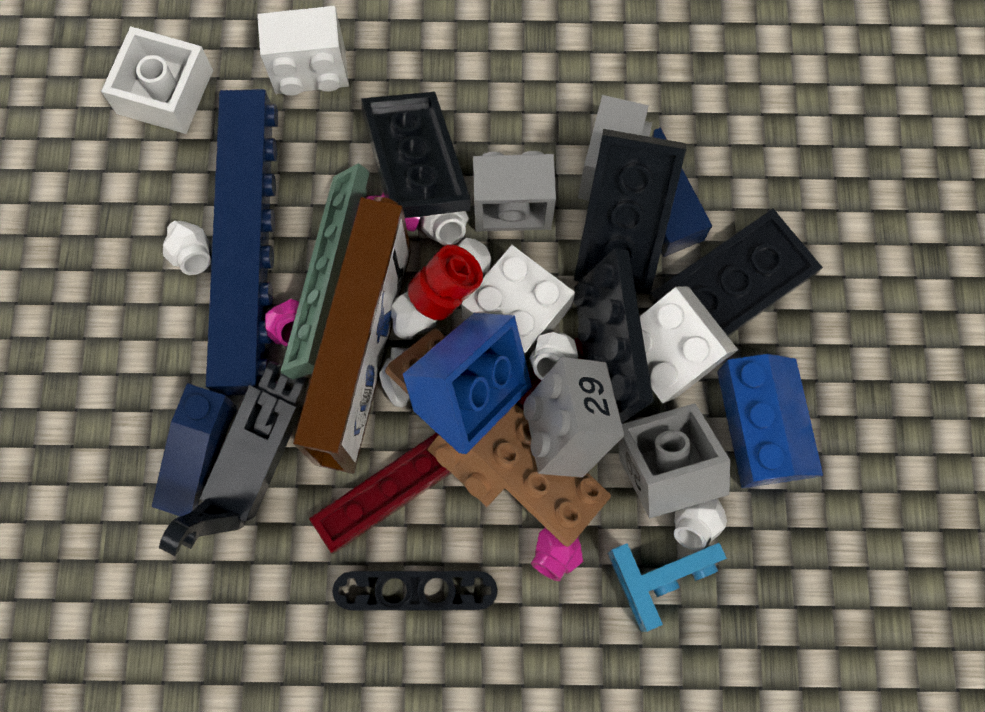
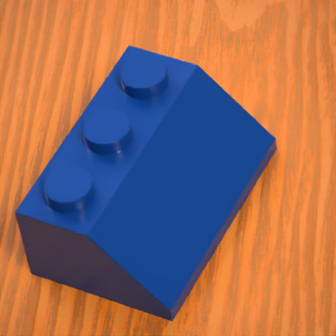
[403,313,532,454]
[717,354,823,488]

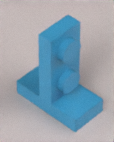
[607,542,727,632]

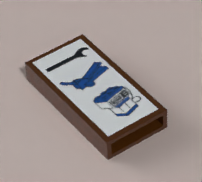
[293,197,411,474]

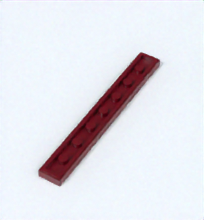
[309,338,584,554]

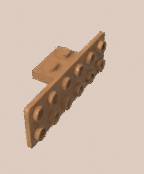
[385,329,611,547]

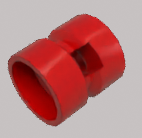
[408,245,483,320]

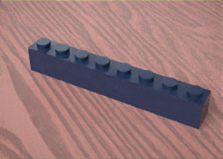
[206,89,278,396]

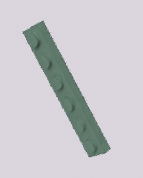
[280,163,370,380]

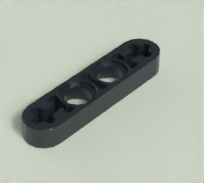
[332,571,498,611]

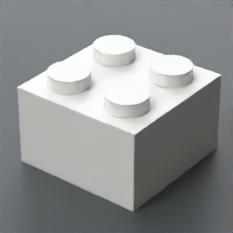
[258,6,349,96]
[101,26,213,134]
[461,245,575,362]
[640,286,738,403]

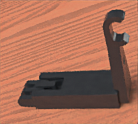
[159,361,309,556]

